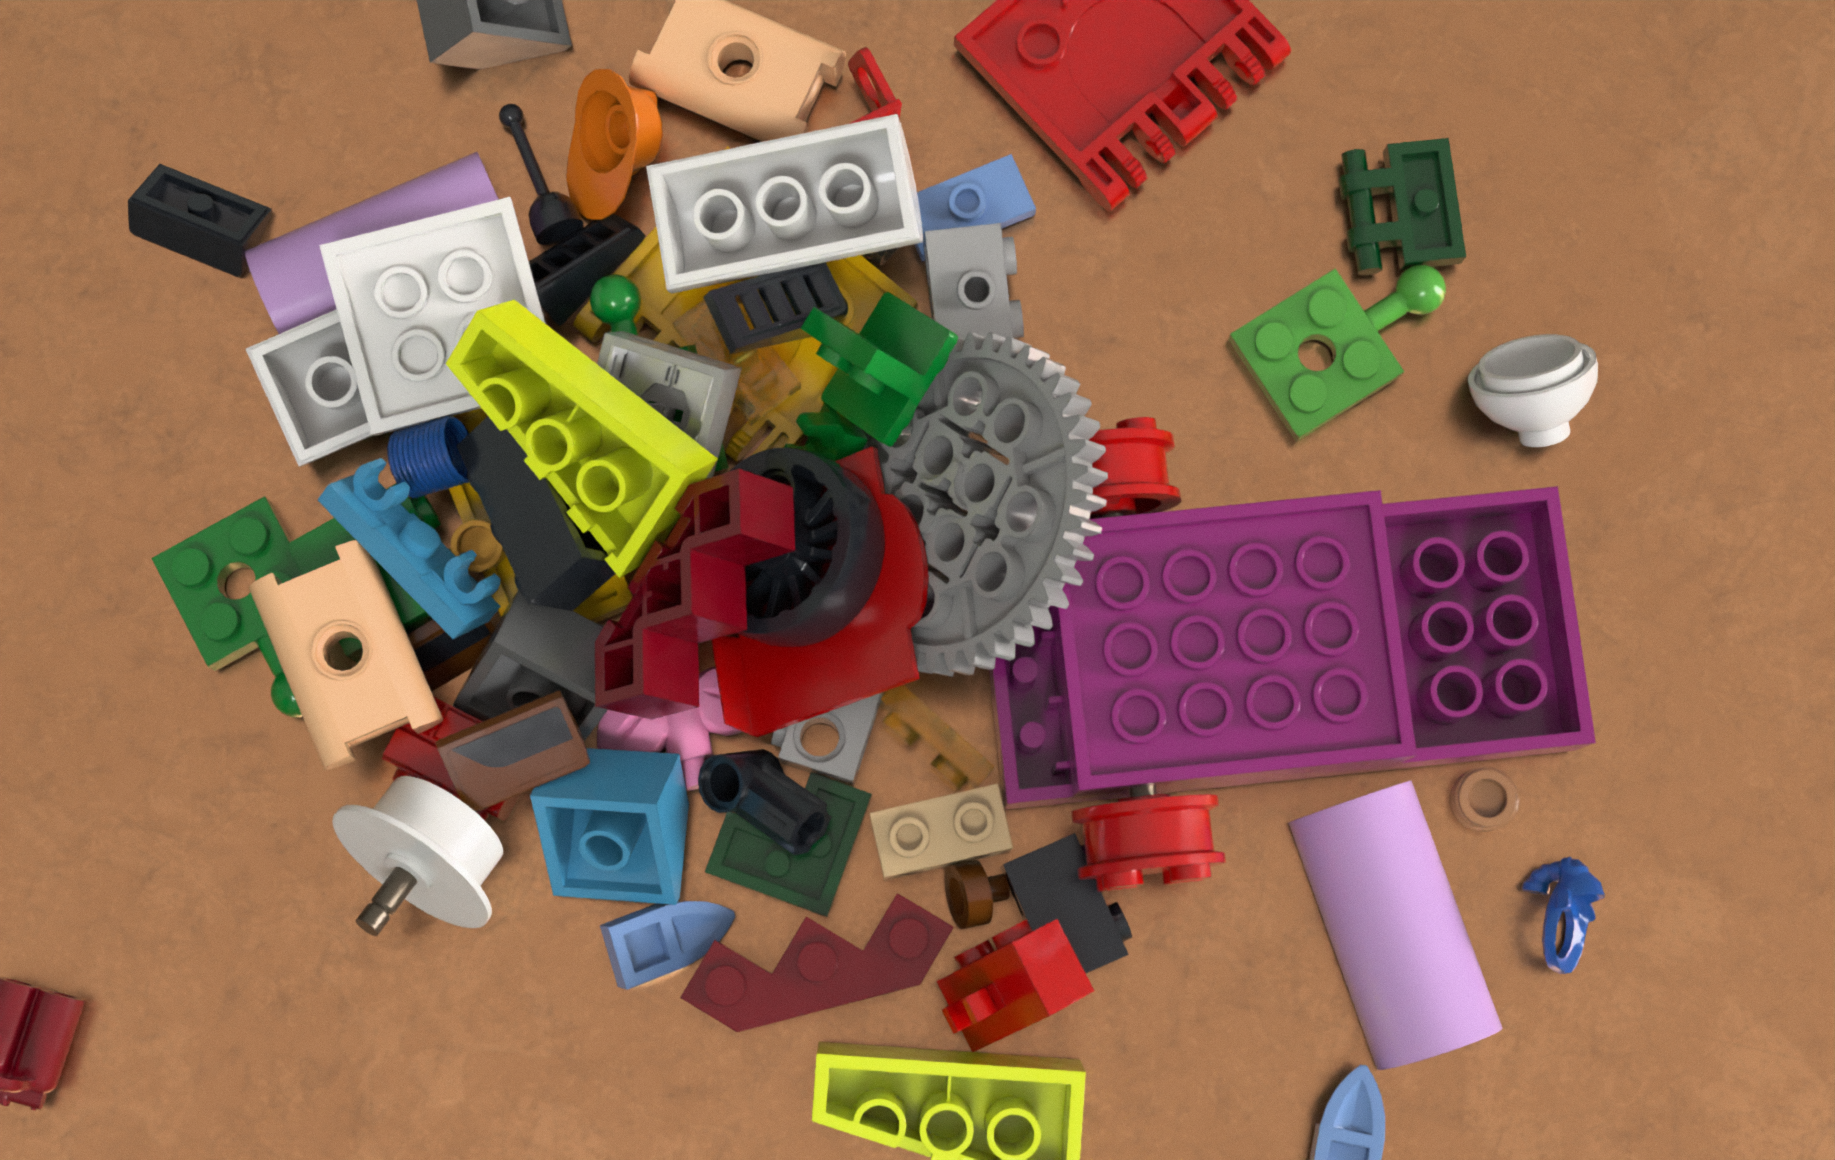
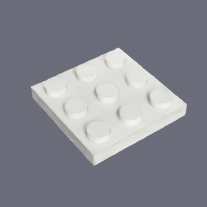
[319,197,546,436]

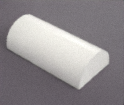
[646,114,923,293]
[246,309,373,467]

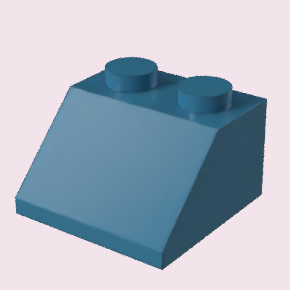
[530,748,689,905]

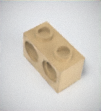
[870,784,1013,881]

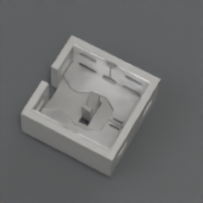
[597,331,742,479]

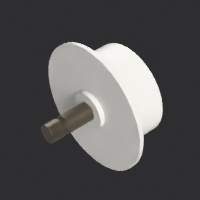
[332,776,503,936]

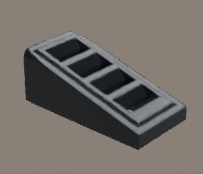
[529,213,646,326]
[703,262,848,354]

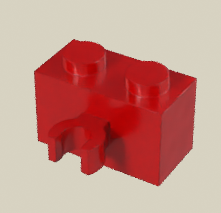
[936,919,1094,1053]

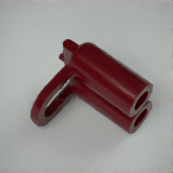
[0,977,85,1111]

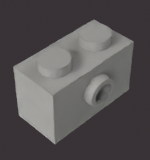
[923,223,1024,340]

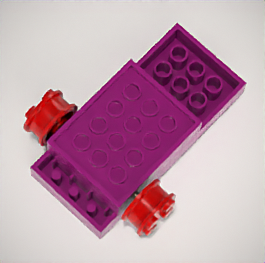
[989,417,1596,892]

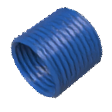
[387,415,469,498]

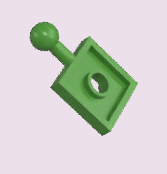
[1228,265,1446,442]

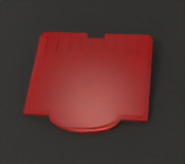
[711,446,929,737]

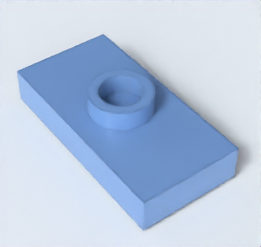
[914,154,1036,261]

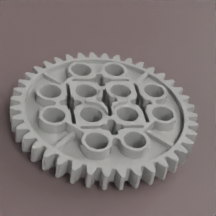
[862,332,1108,677]

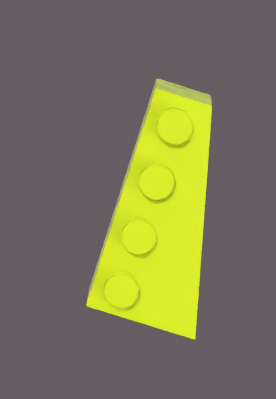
[446,299,718,578]
[812,1042,1086,1160]

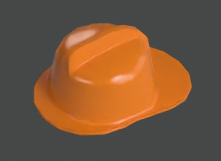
[566,69,663,220]

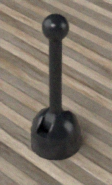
[499,104,583,245]

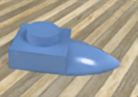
[600,901,735,990]
[1309,1064,1385,1160]

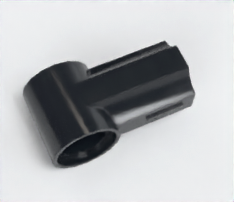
[698,749,832,855]

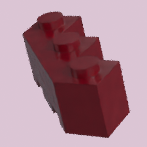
[595,468,795,719]
[680,893,954,1032]

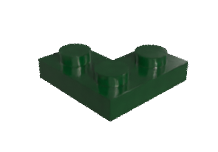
[705,772,872,918]

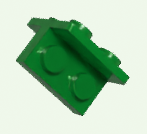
[801,292,958,447]

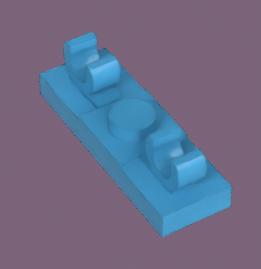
[318,458,501,639]

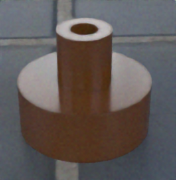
[945,860,1010,929]

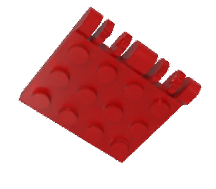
[954,0,1291,211]

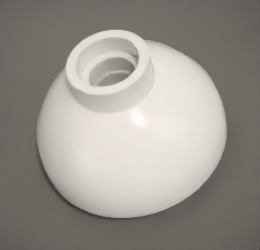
[1468,334,1598,447]

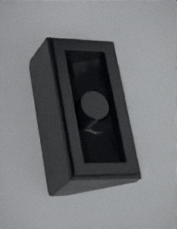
[128,163,272,277]

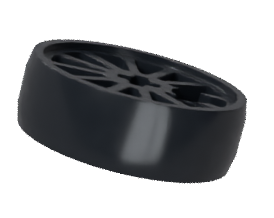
[728,447,885,647]

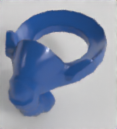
[1522,856,1605,974]

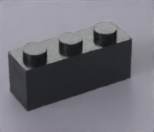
[456,417,616,611]

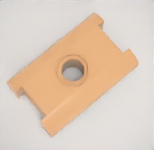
[629,0,846,142]
[249,540,443,770]

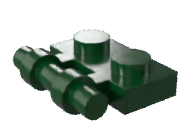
[1339,138,1466,275]

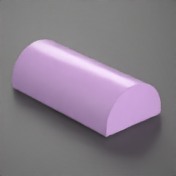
[245,151,499,334]
[1289,781,1503,1070]

